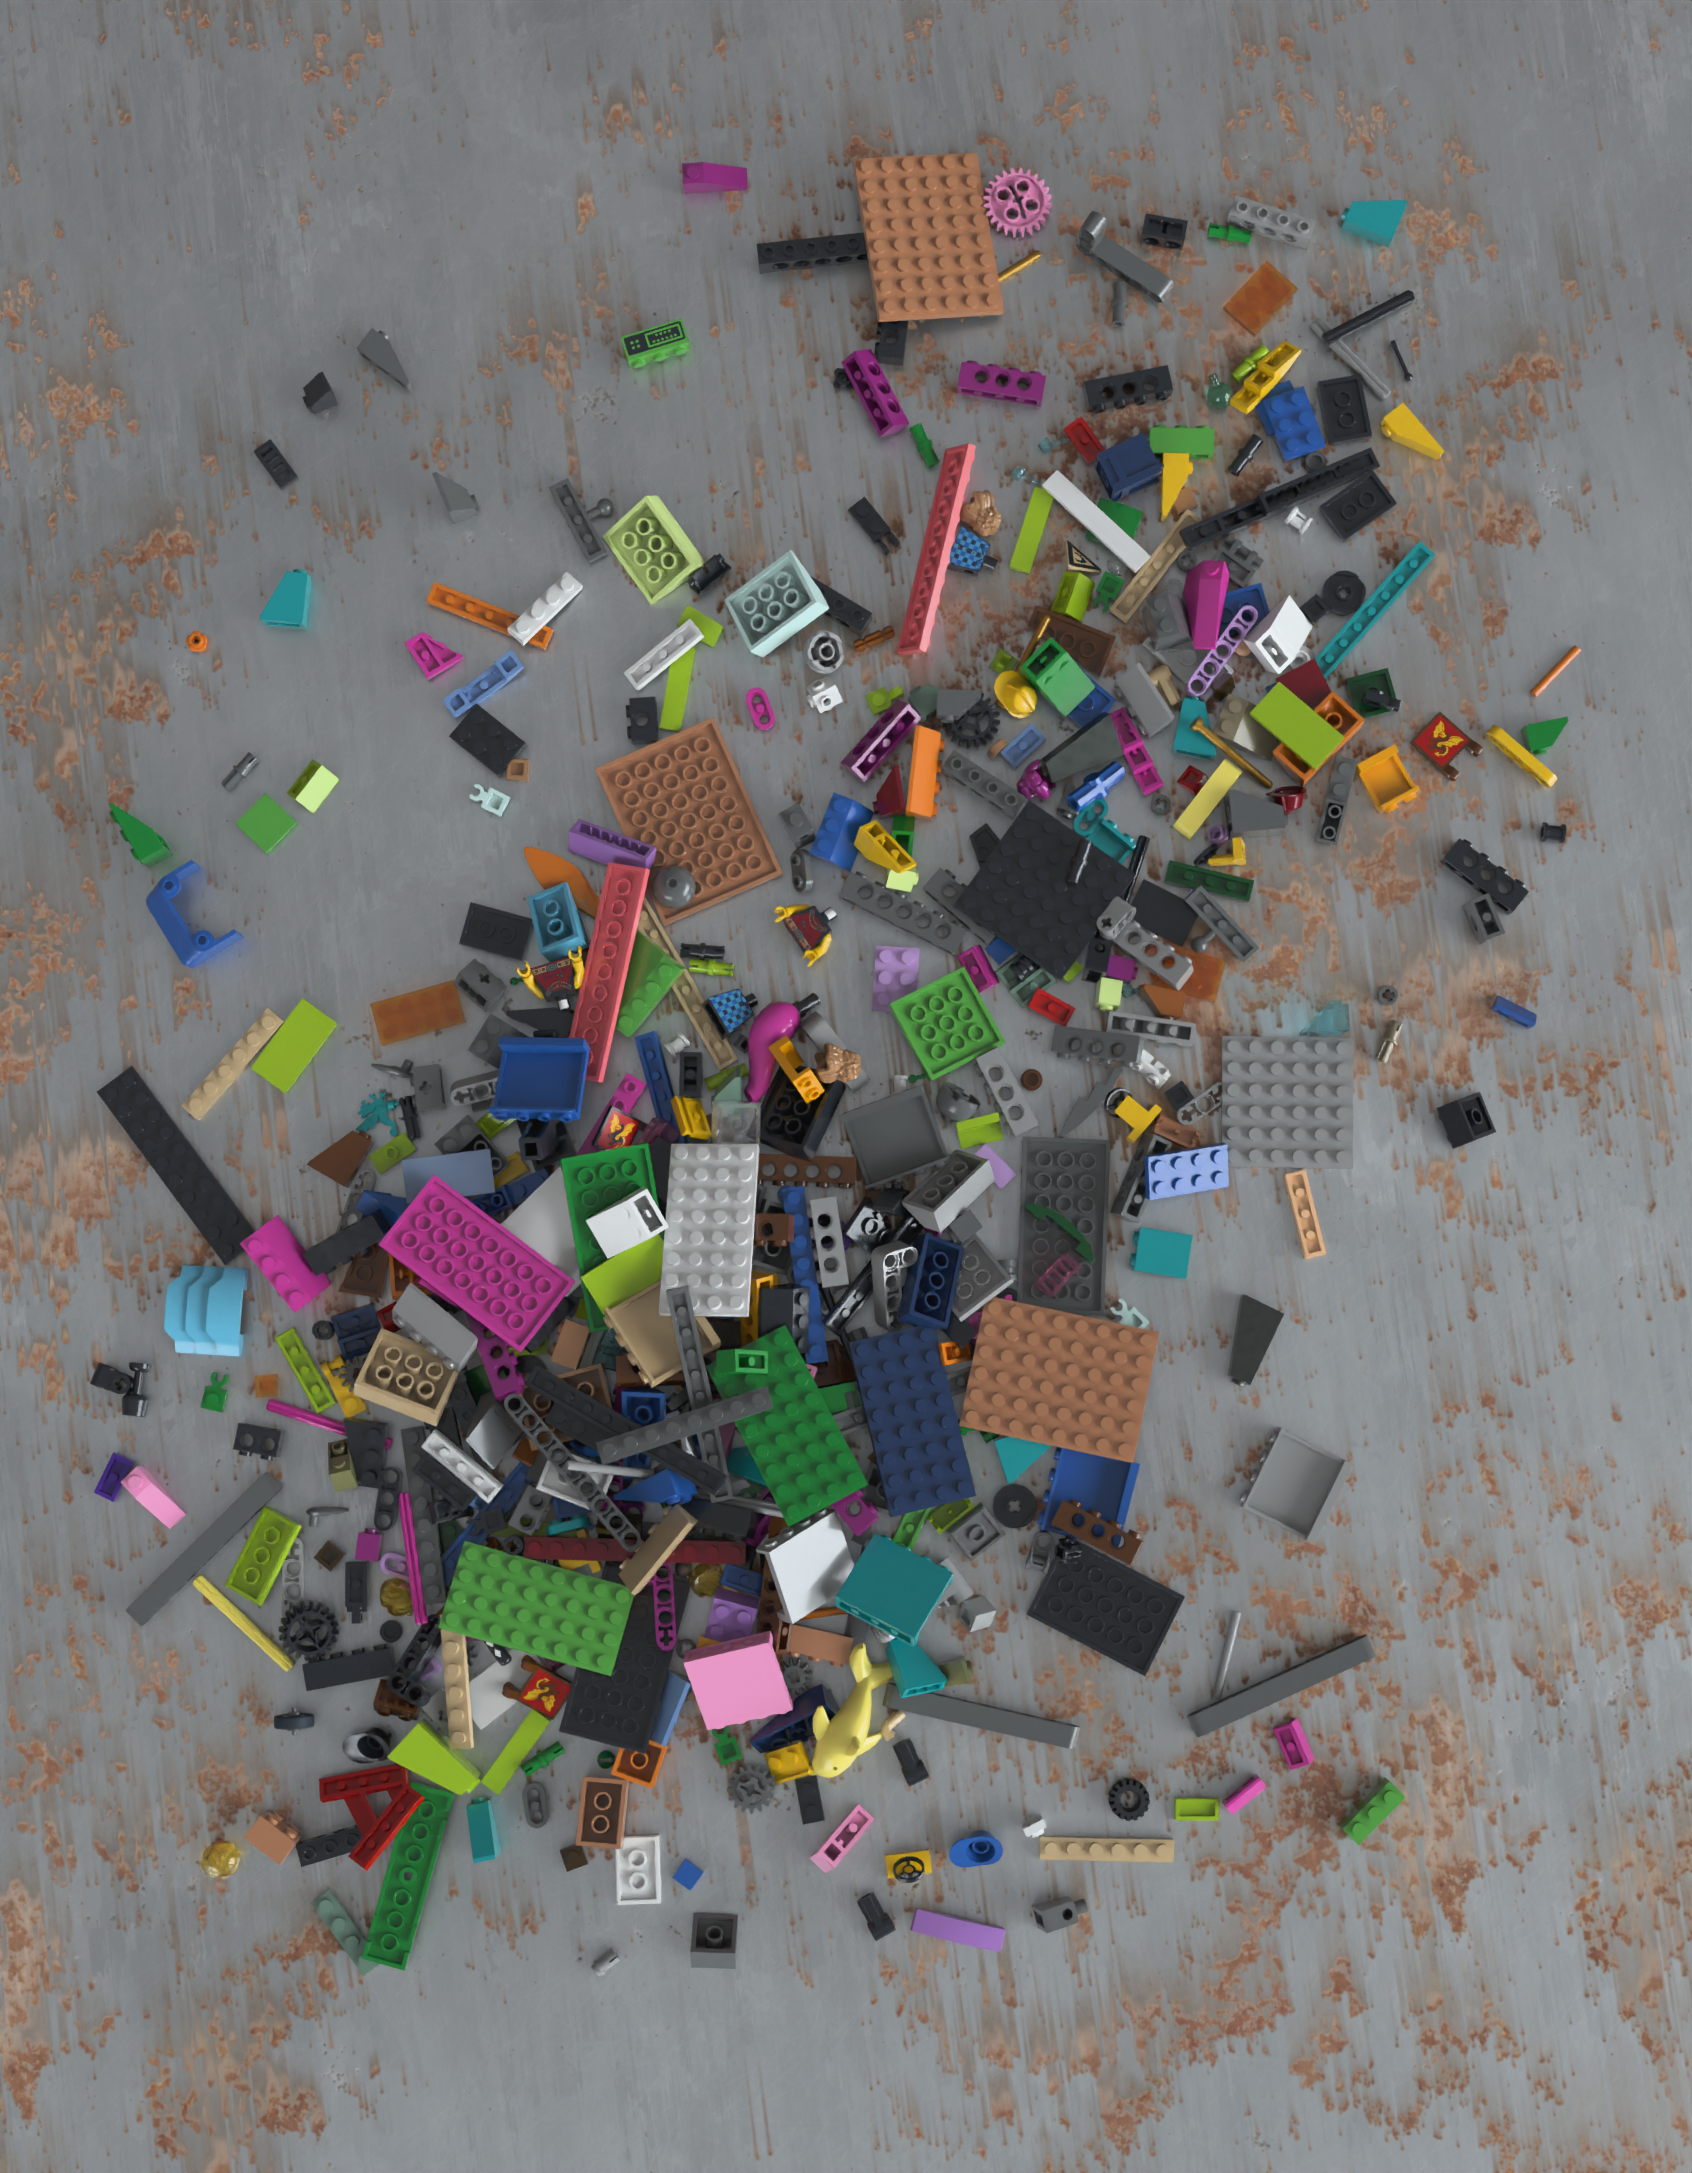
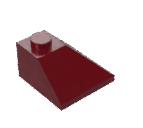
[873,765,905,820]

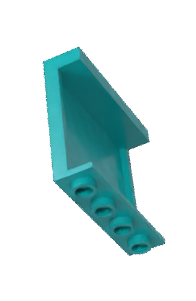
[835,1533,953,1647]

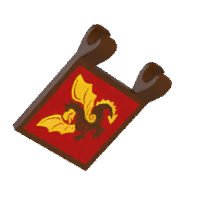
[1410,712,1483,782]
[502,1655,572,1720]

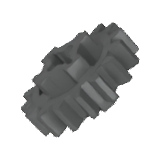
[727,1763,775,1814]

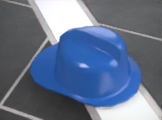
[949,1830,1003,1867]

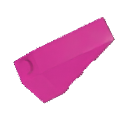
[1184,560,1230,650]

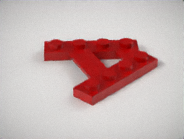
[319,1764,425,1871]

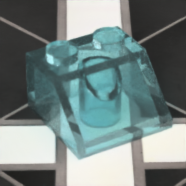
[1300,1000,1350,1036]

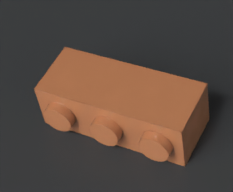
[787,1623,854,1667]

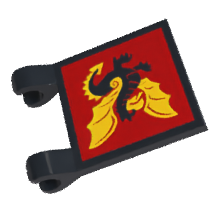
[591,1105,654,1150]

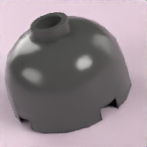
[652,865,696,909]
[936,1082,981,1123]

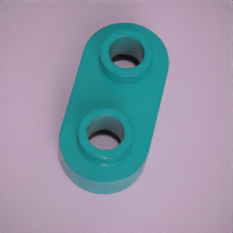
[1073,799,1108,837]
[546,1513,591,1536]

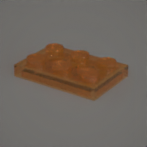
[1223,261,1298,337]
[1151,943,1226,1003]

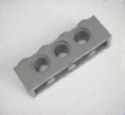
[1226,195,1317,250]
[1109,919,1194,991]
[1105,1011,1196,1048]
[973,1047,1039,1138]
[806,1196,849,1288]

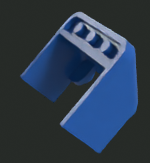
[146,860,244,968]

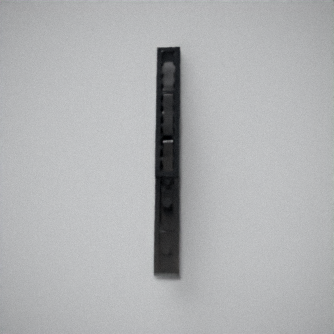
[1179,447,1380,551]

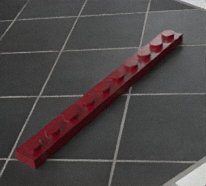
[523,1536,746,1564]

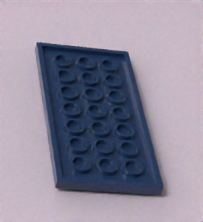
[847,1326,976,1517]

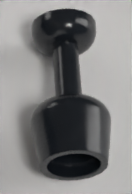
[122,1362,151,1417]

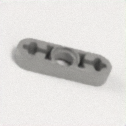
[1176,1081,1222,1126]

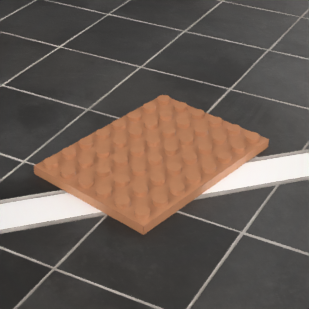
[852,153,1004,322]
[595,717,783,926]
[959,1297,1160,1463]

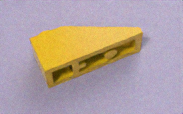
[1380,403,1444,460]
[1160,453,1193,522]
[854,820,917,874]

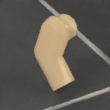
[880,1710,906,1741]

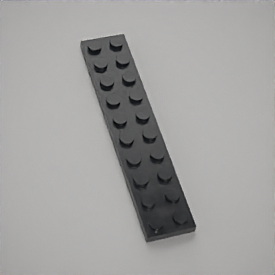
[97,1066,255,1265]

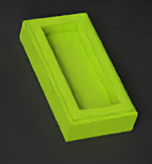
[1174,1797,1220,1821]

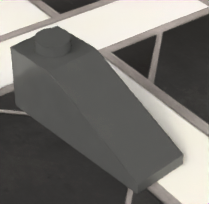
[357,328,412,392]

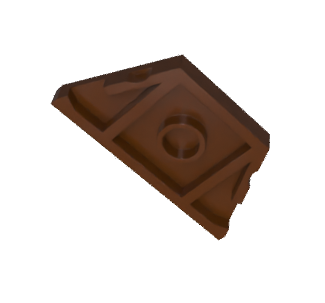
[801,1339,856,1389]

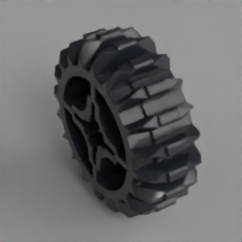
[942,693,1000,749]
[278,1600,339,1661]

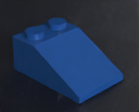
[613,1469,698,1505]

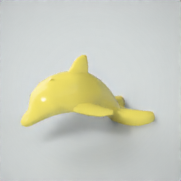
[809,1643,894,1778]

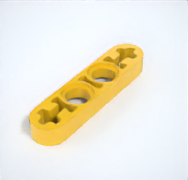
[1486,725,1557,788]

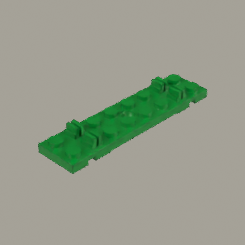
[361,1781,455,1971]

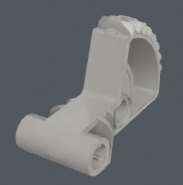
[871,1557,974,1643]

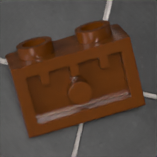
[373,1679,421,1722]

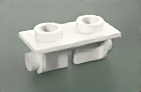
[1132,1048,1171,1089]

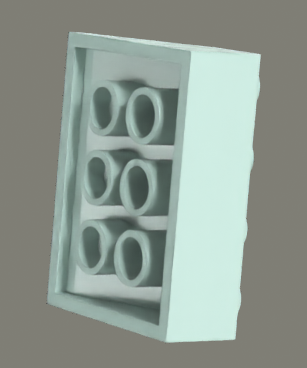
[725,550,829,657]

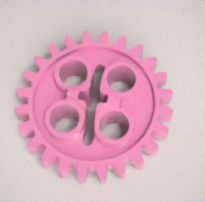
[983,168,1052,238]

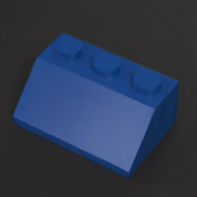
[810,793,874,872]

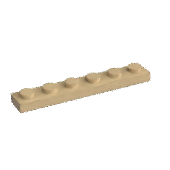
[1109,509,1202,624]
[182,1008,284,1121]
[440,1614,474,1750]
[1039,1836,1174,1862]

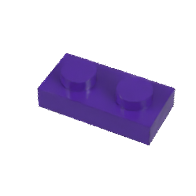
[94,1452,135,1502]

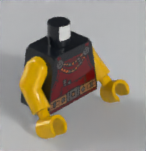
[771,904,837,967]
[516,946,585,1011]

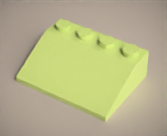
[602,495,705,605]

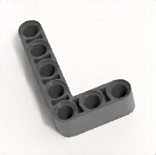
[1076,211,1174,303]

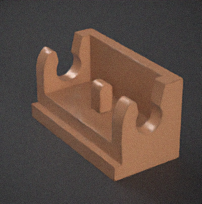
[1151,1114,1201,1149]

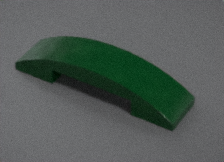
[1023,1203,1095,1264]

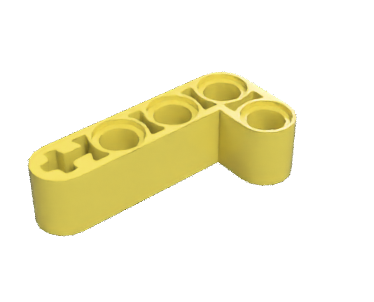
[1173,758,1243,840]

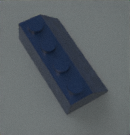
[897,1233,964,1329]

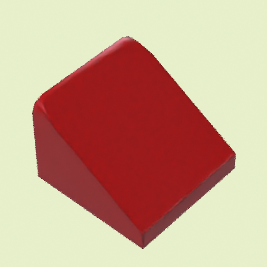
[1177,765,1209,796]
[377,1301,404,1333]

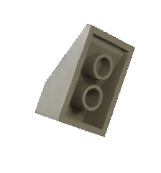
[1213,693,1279,762]

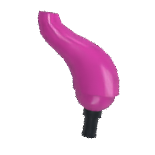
[744,993,821,1104]

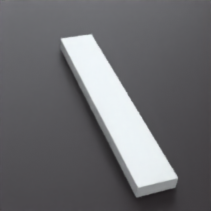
[1042,470,1150,573]

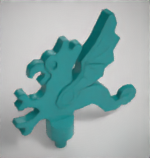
[356,1091,401,1137]

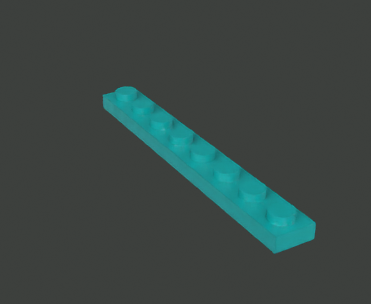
[1315,541,1436,680]

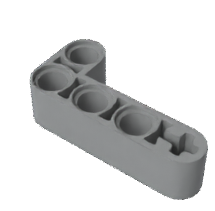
[800,1011,870,1093]
[450,1070,499,1106]
[871,1241,918,1332]

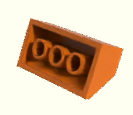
[1272,691,1365,787]
[906,725,945,821]

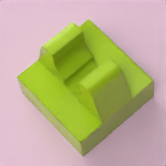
[988,648,1019,674]

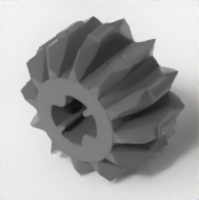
[339,1356,367,1393]
[780,1657,813,1695]

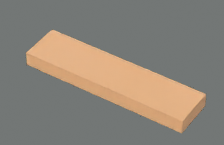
[1283,1169,1326,1259]

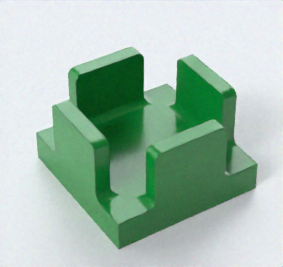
[819,1381,859,1414]

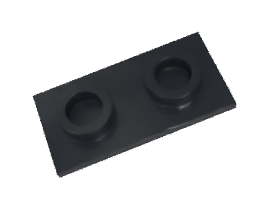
[687,553,731,595]

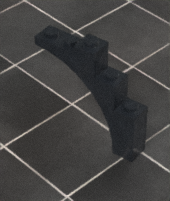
[518,1029,560,1161]

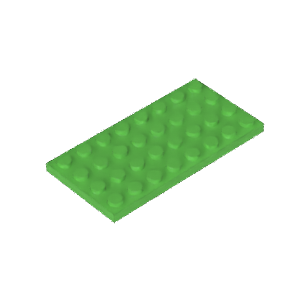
[438,1541,634,1677]

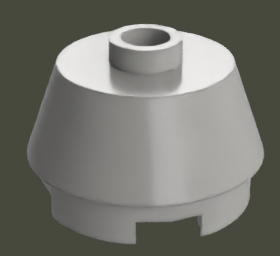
[802,630,844,674]

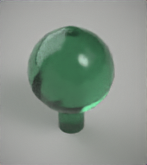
[1207,373,1233,409]

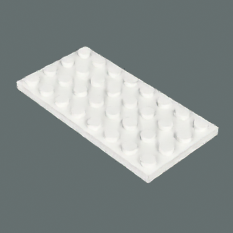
[659,1144,759,1317]

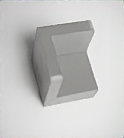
[957,1596,996,1632]

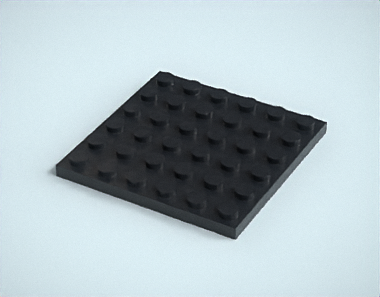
[954,800,1136,982]

